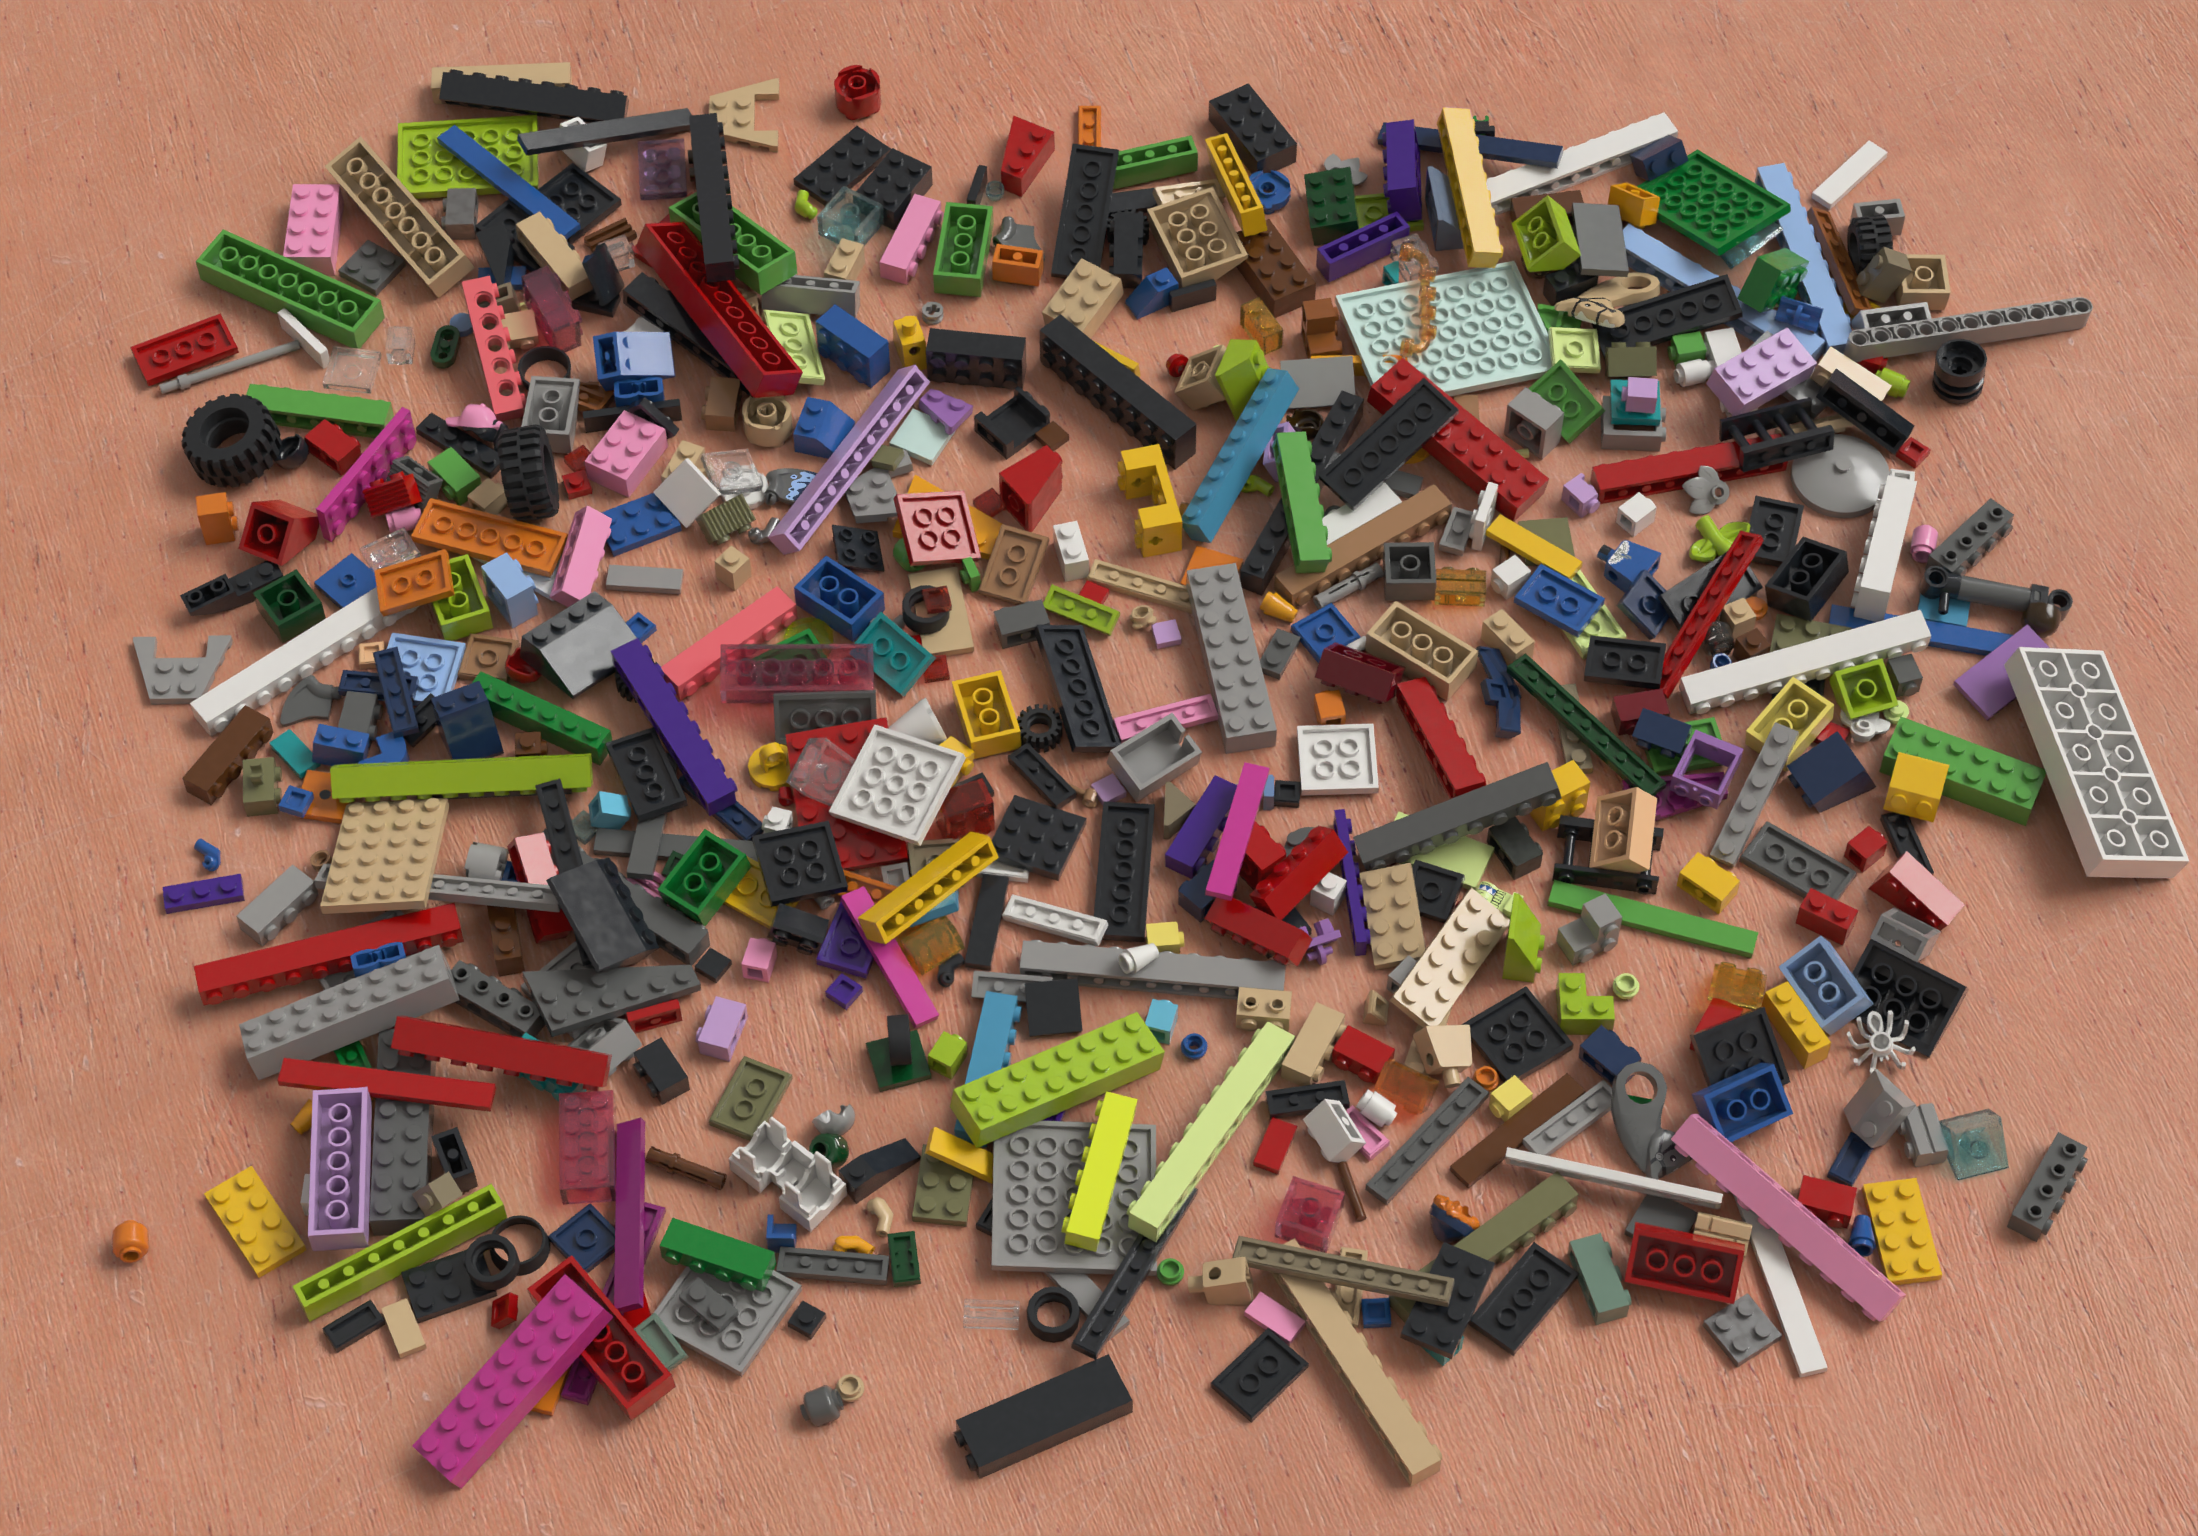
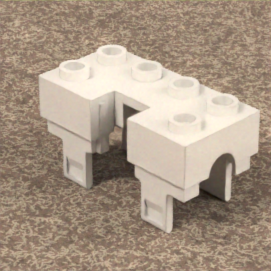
[728,1117,847,1232]

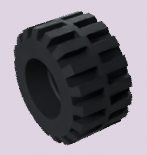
[1847,215,1893,275]

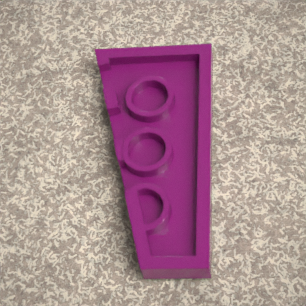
[1621,772,1728,821]

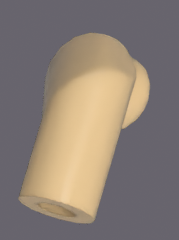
[867,1197,893,1237]

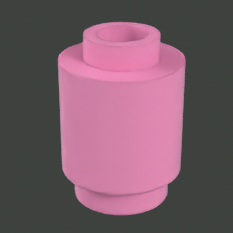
[385,504,422,534]
[1910,525,1938,563]

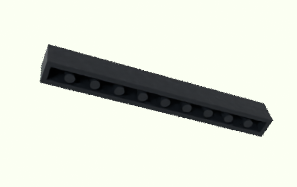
[689,113,740,283]
[1240,390,1364,596]

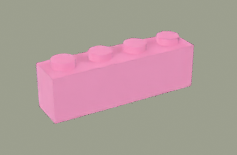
[880,194,944,285]
[549,506,612,607]

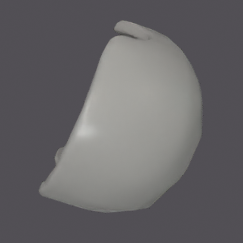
[812,1104,855,1136]

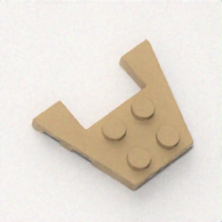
[709,78,780,152]

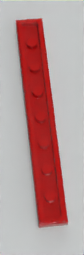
[1645,530,1764,699]
[278,1058,496,1112]

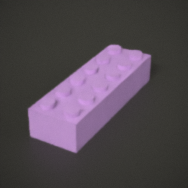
[308,1087,372,1251]

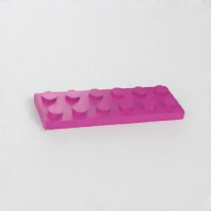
[316,407,417,542]

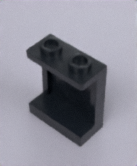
[974,386,1050,460]

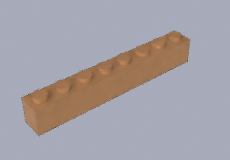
[1274,484,1452,608]

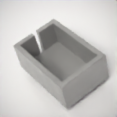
[1107,713,1202,802]

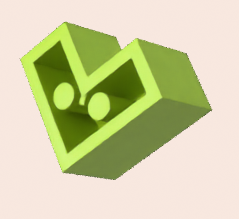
[1556,973,1615,1035]

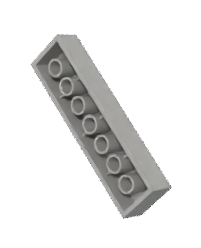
[1186,563,1277,754]
[239,945,459,1080]

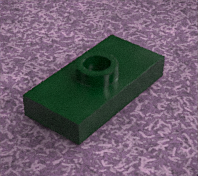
[887,1231,921,1287]

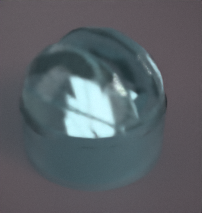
[986,181,1004,201]

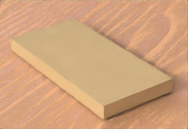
[908,567,974,658]

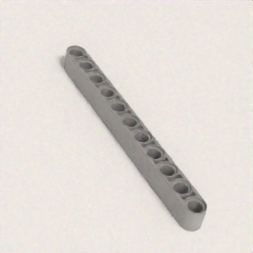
[1844,297,2093,362]

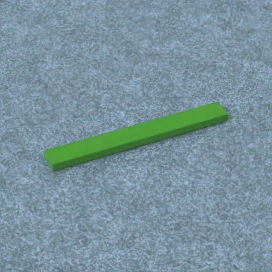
[1547,880,1758,958]

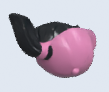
[446,403,508,452]

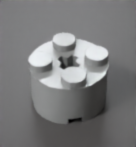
[464,842,509,881]

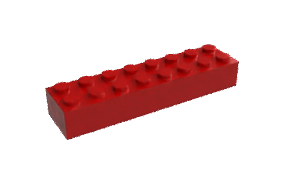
[1367,358,1549,522]

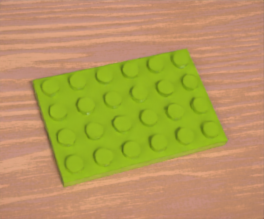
[397,115,539,199]

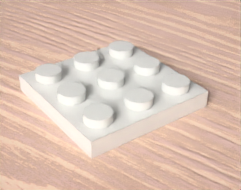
[1297,724,1379,796]

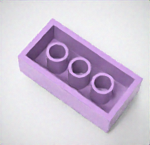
[1706,327,1817,416]

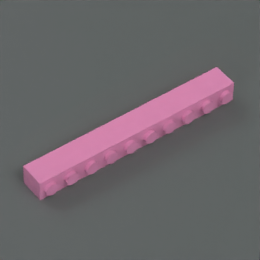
[1671,1114,1906,1322]

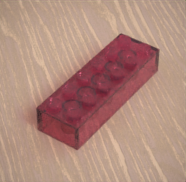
[720,644,874,703]

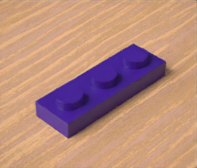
[163,874,245,914]

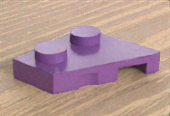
[919,389,973,435]

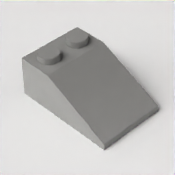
[521,376,580,453]

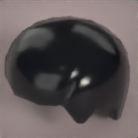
[273,434,309,470]

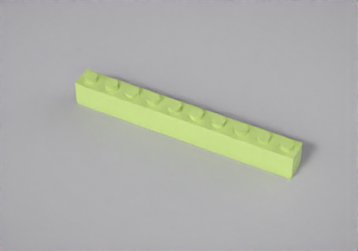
[1127,1021,1295,1242]

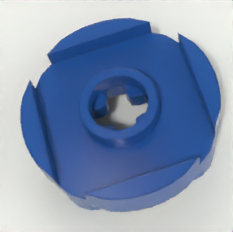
[1249,170,1291,215]

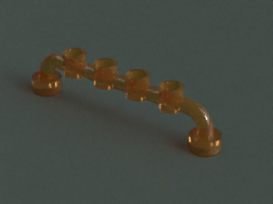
[1399,242,1437,358]

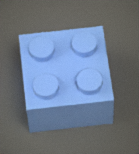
[481,552,539,628]

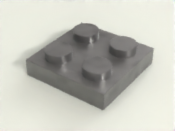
[1703,1293,1782,1367]

